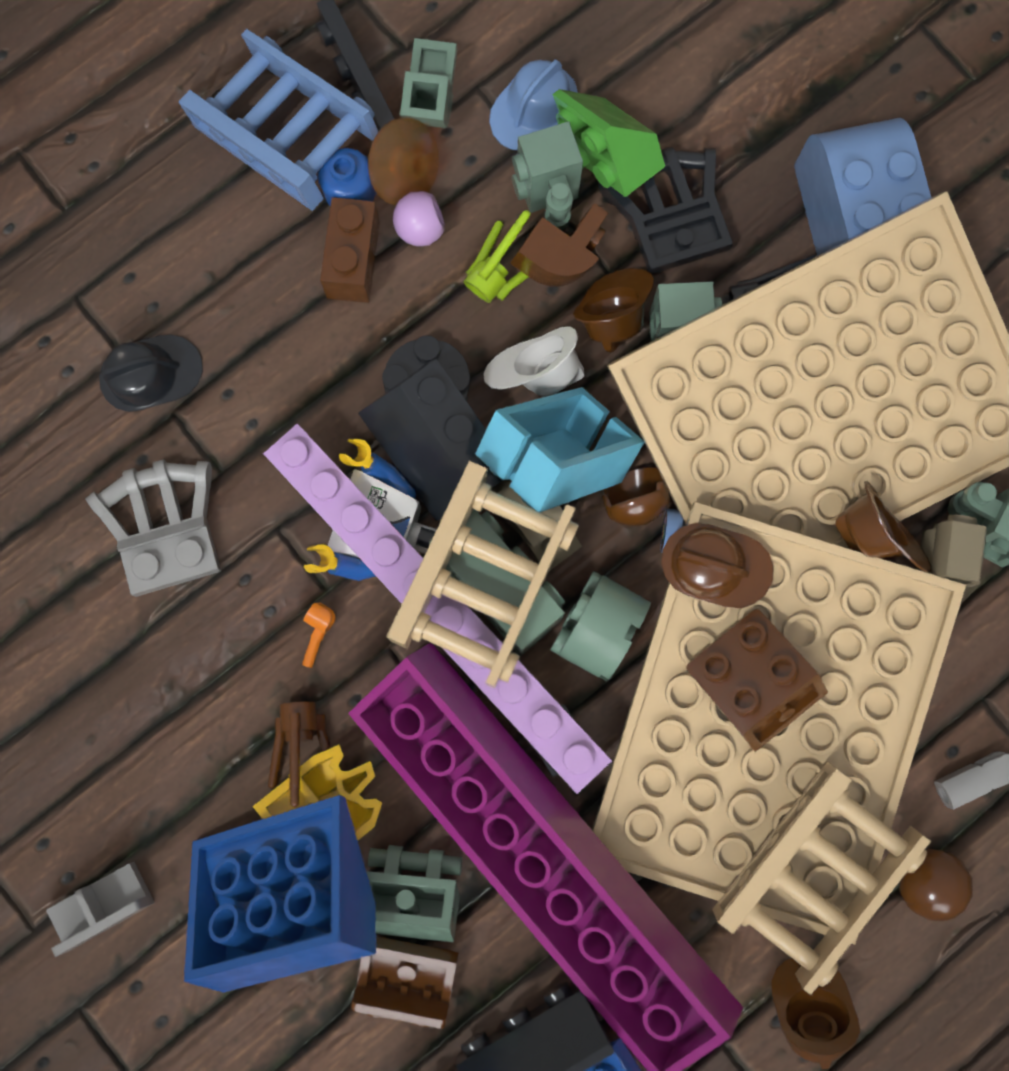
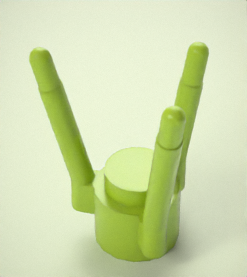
[463,210,530,303]

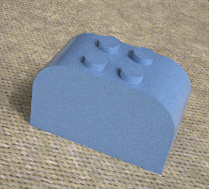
[794,118,931,256]

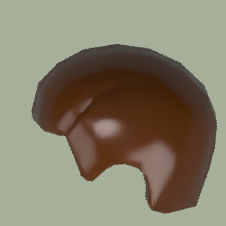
[602,467,670,526]
[899,849,973,921]

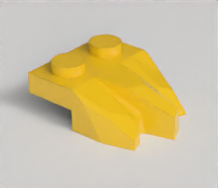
[253,745,382,841]

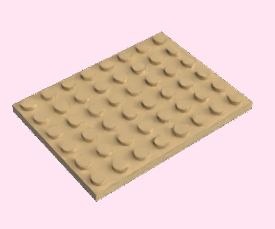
[607,192,1009,548]
[592,502,966,945]

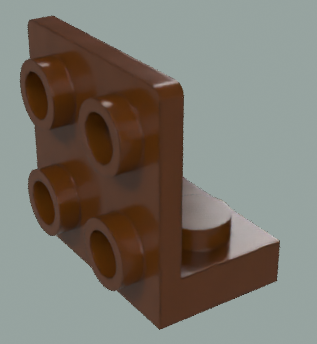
[686,609,828,752]

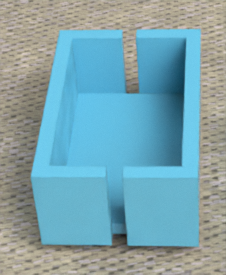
[475,387,644,512]

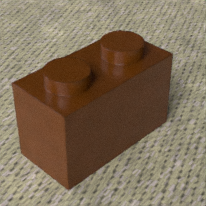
[320,197,380,303]

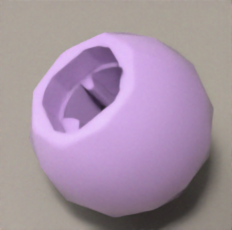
[393,191,445,246]

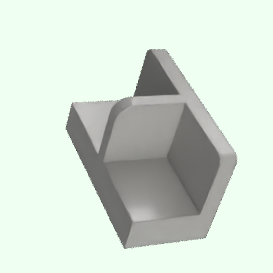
[46,862,155,957]

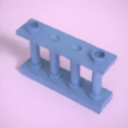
[179,29,380,211]

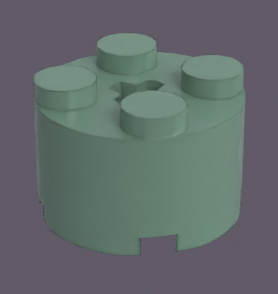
[550,571,651,681]

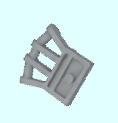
[85,459,221,597]

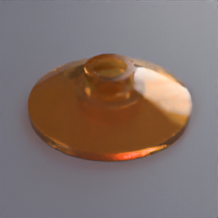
[368,117,439,206]

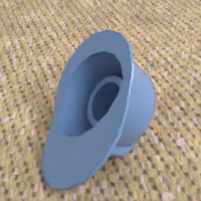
[489,59,578,151]

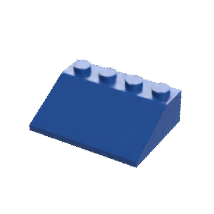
[184,795,376,992]

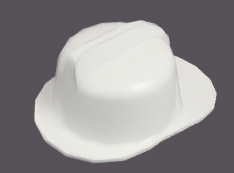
[483,326,584,397]

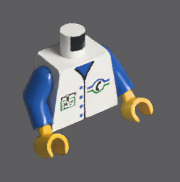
[304,438,437,581]

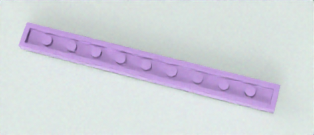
[264,424,612,794]

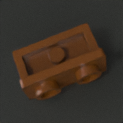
[351,936,459,1029]

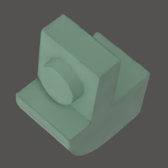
[400,38,457,128]

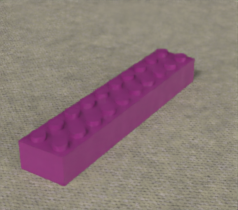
[348,643,744,1071]

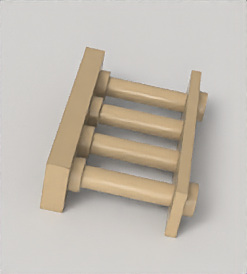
[387,461,579,689]
[712,762,931,995]

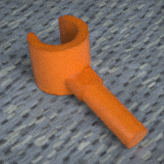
[302,602,336,668]

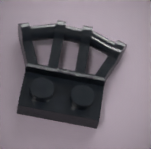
[598,147,733,275]

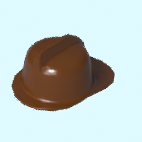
[573,268,654,352]
[835,481,931,572]
[661,523,774,608]
[771,958,860,1070]

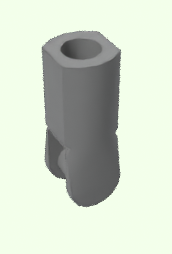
[934,751,1009,810]

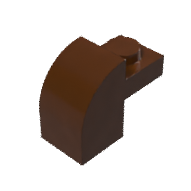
[510,203,608,287]

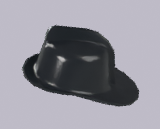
[99,335,203,412]

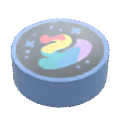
[660,508,685,553]

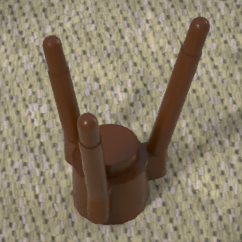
[268,702,331,807]

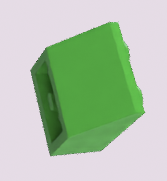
[552,89,665,197]

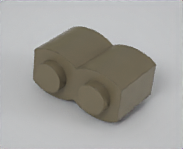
[918,515,987,587]

